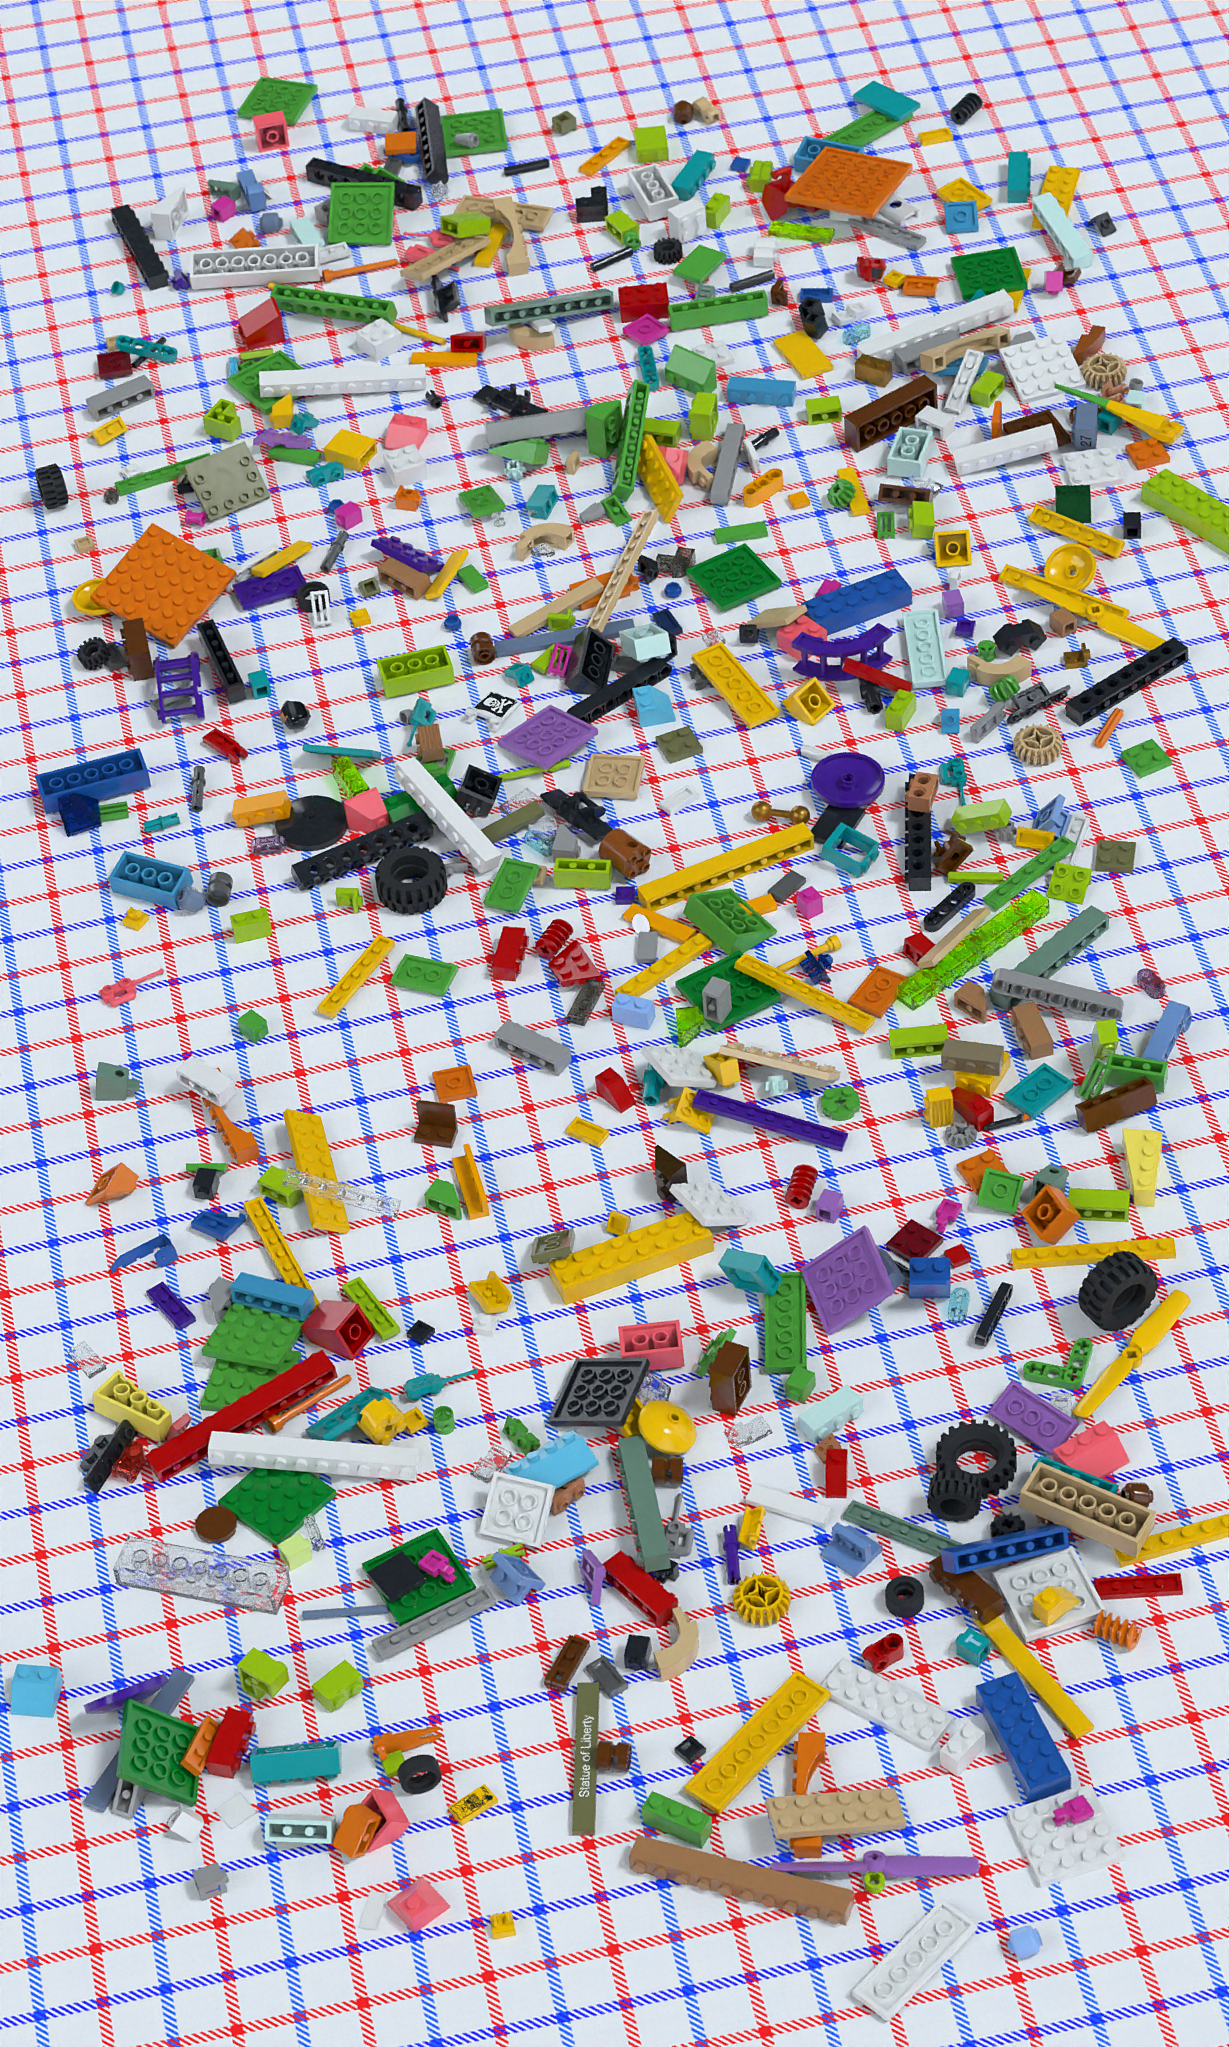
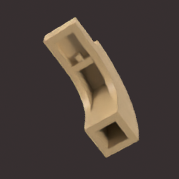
[508,322,555,351]
[687,440,718,492]
[516,523,575,562]
[967,653,1032,687]
[653,1606,699,1682]

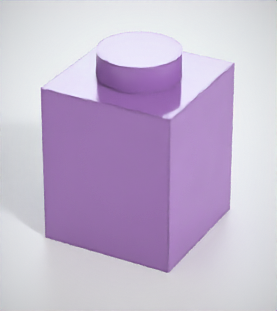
[942,589,964,619]
[815,1188,844,1224]

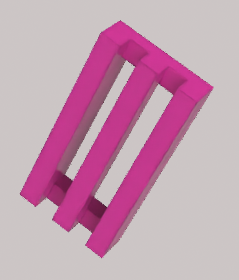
[547,643,572,679]

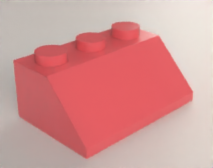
[618,1320,685,1370]
[1053,1420,1130,1479]

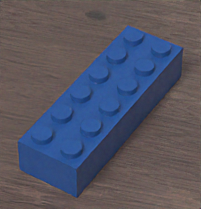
[801,568,912,636]
[35,748,151,814]
[975,1672,1071,1803]

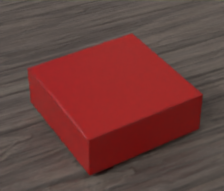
[944,1244,971,1269]

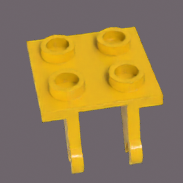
[662,1087,715,1135]

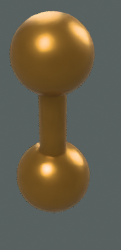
[751,801,810,825]

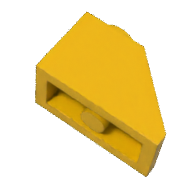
[269,394,294,429]
[703,1052,741,1087]
[1033,1586,1080,1627]

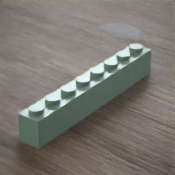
[484,288,614,327]
[990,905,1109,1012]
[615,1435,671,1573]

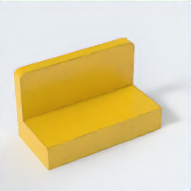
[88,415,128,446]

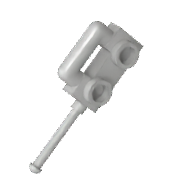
[665,1493,695,1559]

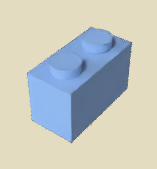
[611,992,656,1030]

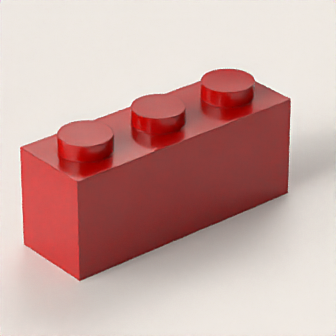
[492,926,529,982]
[205,1708,256,1779]

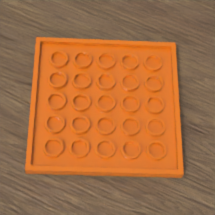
[784,146,913,219]
[90,523,237,649]

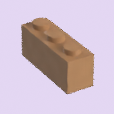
[377,557,431,601]
[1010,1002,1053,1060]

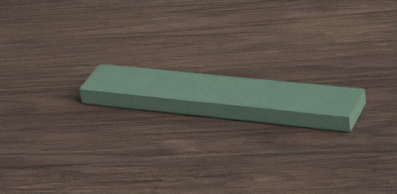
[843,1500,962,1557]

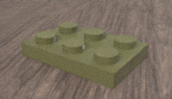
[531,1228,575,1264]

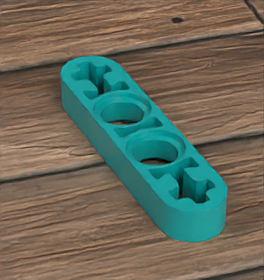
[115,335,178,363]
[638,346,659,392]

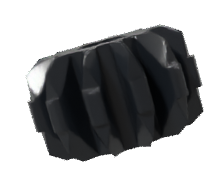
[990,1511,1026,1538]

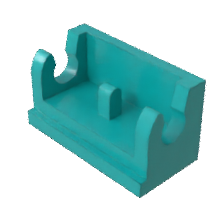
[525,485,559,520]

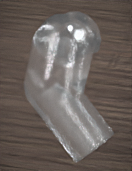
[491,511,506,528]

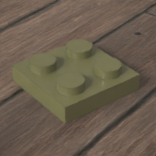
[655,725,703,764]
[1095,840,1136,874]

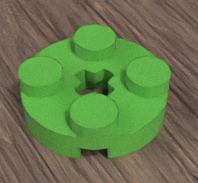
[821,1086,860,1121]

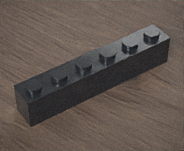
[196,619,246,704]

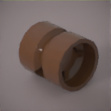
[470,632,496,665]
[652,1457,683,1484]
[596,1740,632,1773]

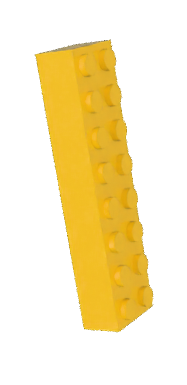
[548,1211,714,1305]

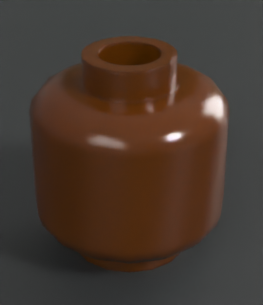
[673,100,693,124]
[1120,1482,1154,1508]

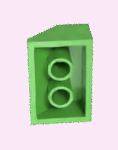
[665,344,717,394]
[585,400,623,459]

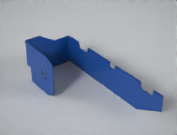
[110,1234,179,1273]

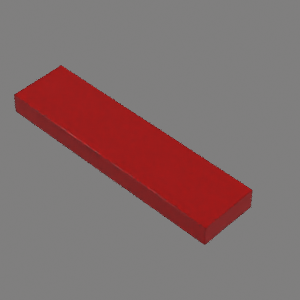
[842,657,912,692]
[1094,1573,1183,1600]

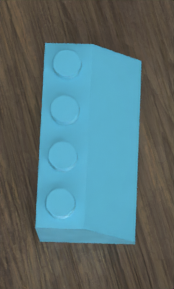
[502,1430,599,1490]

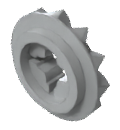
[945,1121,977,1147]

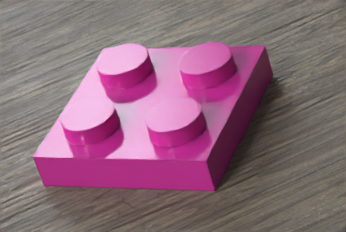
[622,313,669,346]

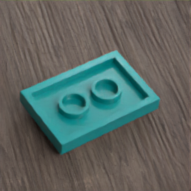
[1004,1063,1073,1119]

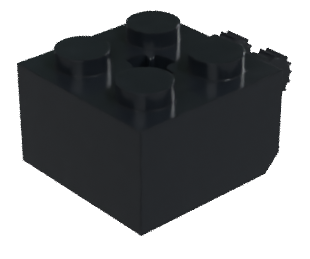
[454,764,503,818]

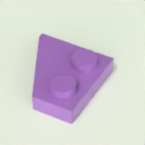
[580,1550,606,1605]

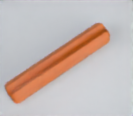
[1094,708,1124,748]

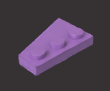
[253,429,313,449]

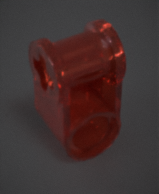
[111,1442,147,1483]

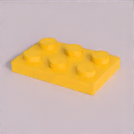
[936,177,992,211]

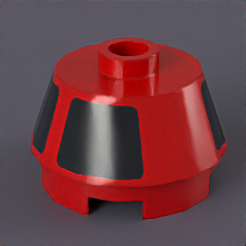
[855,256,887,282]

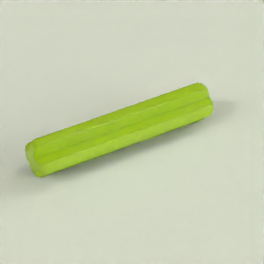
[948,872,1004,884]

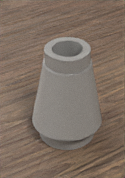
[455,132,479,148]
[579,502,606,523]

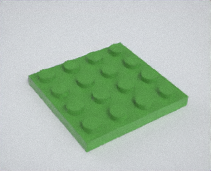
[237,77,318,125]
[441,108,508,157]
[328,182,395,245]
[227,350,303,415]
[202,1302,308,1371]
[200,1350,302,1416]

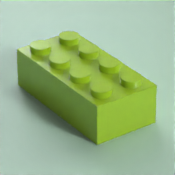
[376,644,455,698]

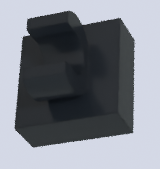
[655,1559,679,1584]

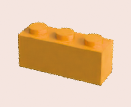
[232,790,291,828]

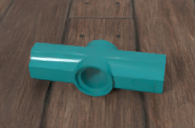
[642,1062,665,1106]

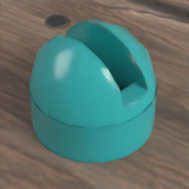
[111,281,125,295]

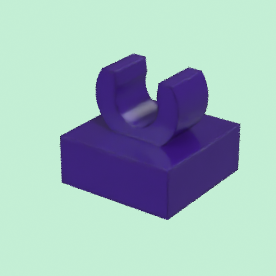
[171,268,191,291]

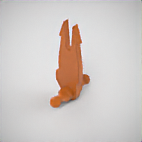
[372,1727,442,1760]

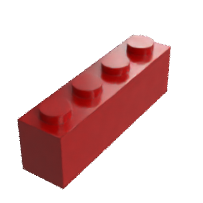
[602,1550,679,1628]

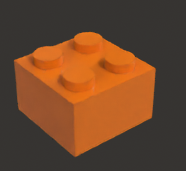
[1021,1184,1081,1245]

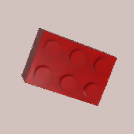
[618,282,669,323]

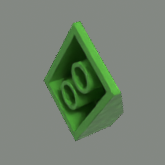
[488,438,551,465]

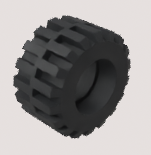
[35,463,69,510]
[927,1469,983,1522]

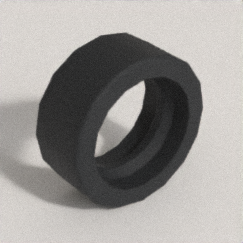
[296,581,330,613]
[397,1754,442,1794]

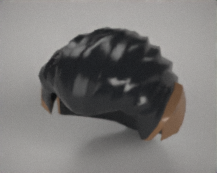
[280,700,311,730]

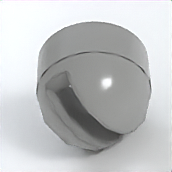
[1129,378,1143,391]
[399,709,412,725]

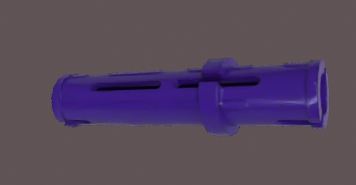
[723,1524,741,1585]

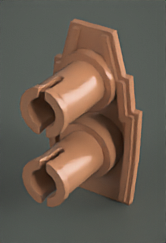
[1100,380,1129,411]

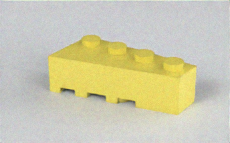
[1122,1128,1163,1207]
[93,1370,172,1442]

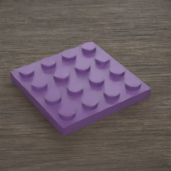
[497,705,598,770]
[800,1225,895,1335]

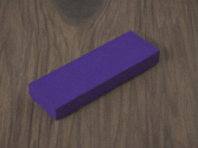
[146,1281,196,1331]

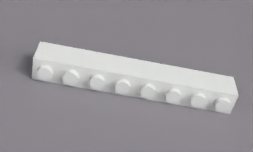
[394,757,502,874]

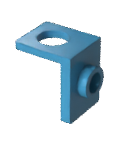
[941,708,960,734]

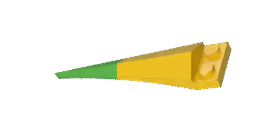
[1054,383,1185,444]

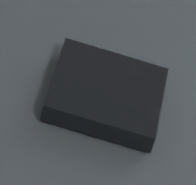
[367,1551,426,1604]

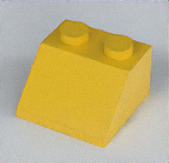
[933,529,972,567]
[782,677,836,726]

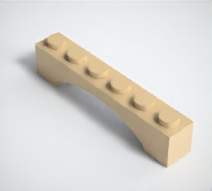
[493,196,530,277]
[919,326,1011,373]

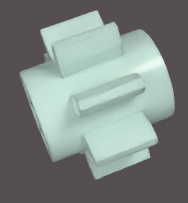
[504,459,526,481]
[764,1075,788,1096]

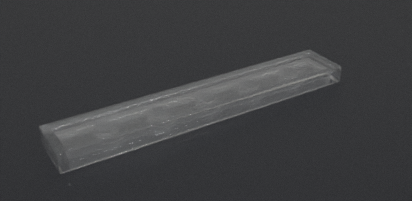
[282,1168,402,1218]

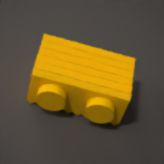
[923,1086,954,1129]

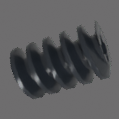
[950,92,983,125]

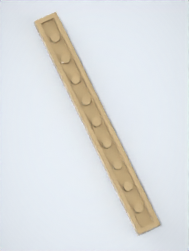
[586,509,660,634]

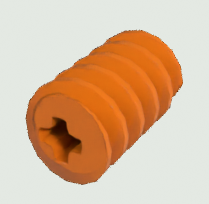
[1093,1609,1142,1651]

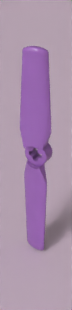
[769,1850,980,1877]

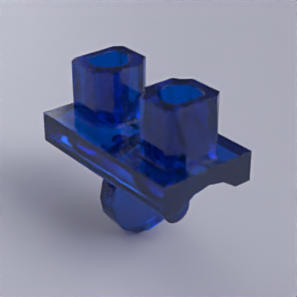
[799,950,833,985]

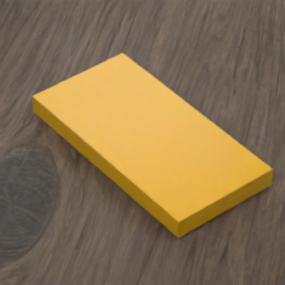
[773,329,833,380]

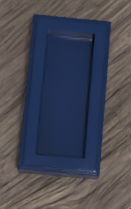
[652,608,683,636]

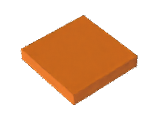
[385,131,417,155]
[991,401,1002,439]
[432,1064,478,1103]

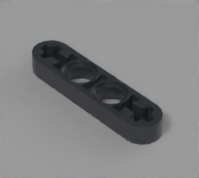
[923,882,976,932]
[975,1282,1013,1347]

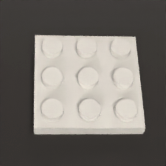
[1062,447,1123,489]
[640,1045,718,1088]
[669,1182,750,1227]
[479,1471,556,1548]

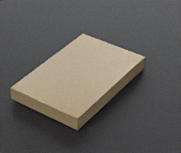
[746,605,807,630]

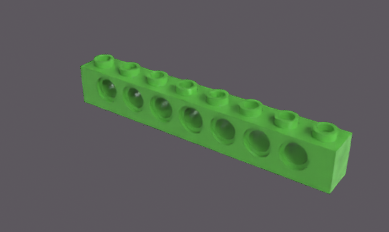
[270,284,398,326]
[611,379,651,502]

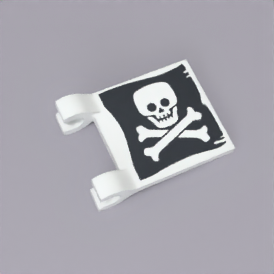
[465,691,521,732]

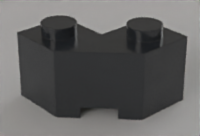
[798,296,829,339]
[993,619,1047,657]

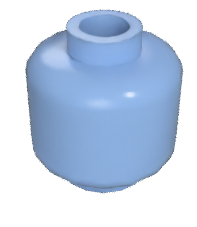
[1007,1925,1043,1959]

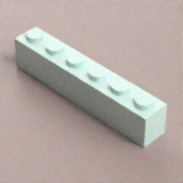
[1032,192,1093,269]

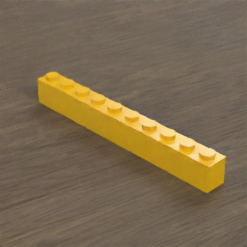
[637,822,815,912]

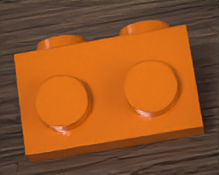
[229,227,262,249]

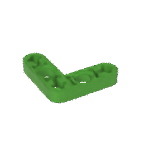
[1023,1338,1093,1390]

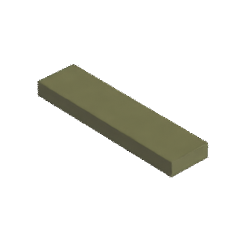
[481,800,545,844]

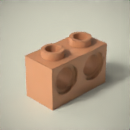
[905,772,939,813]

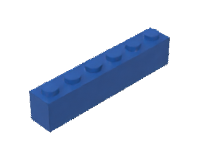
[941,1524,1069,1574]

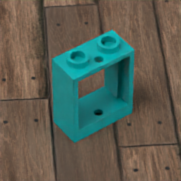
[820,822,880,878]
[718,1248,783,1296]

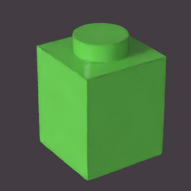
[237,1009,269,1043]
[785,1366,816,1403]

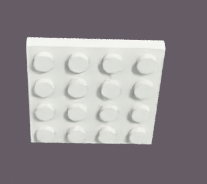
[999,333,1086,404]
[992,1546,1107,1643]
[1007,1784,1125,1888]

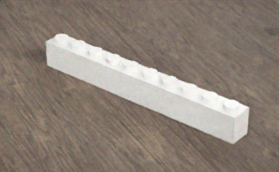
[856,289,1014,361]
[259,364,426,397]
[208,1431,419,1481]

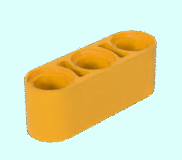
[743,468,784,508]

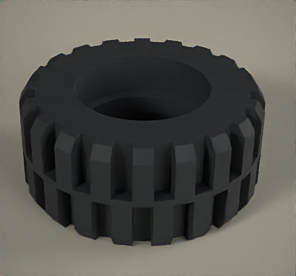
[375,846,448,915]
[1078,1251,1158,1331]

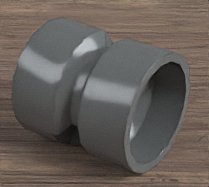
[206,872,233,907]

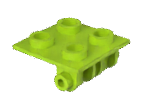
[1046,862,1092,905]

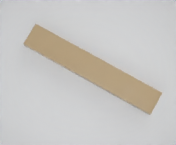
[508,577,605,638]
[917,907,991,969]

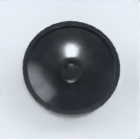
[275,795,348,851]

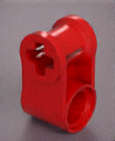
[862,1633,904,1673]

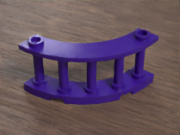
[791,623,893,681]
[153,651,205,724]

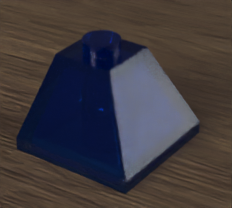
[57,793,102,837]

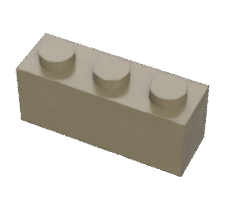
[941,1039,1004,1076]

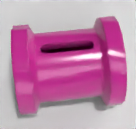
[185,510,206,527]

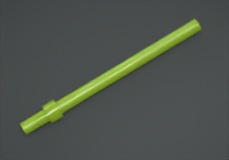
[496,759,571,781]

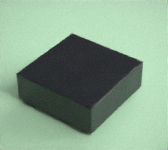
[406,1320,435,1346]
[675,1735,706,1765]

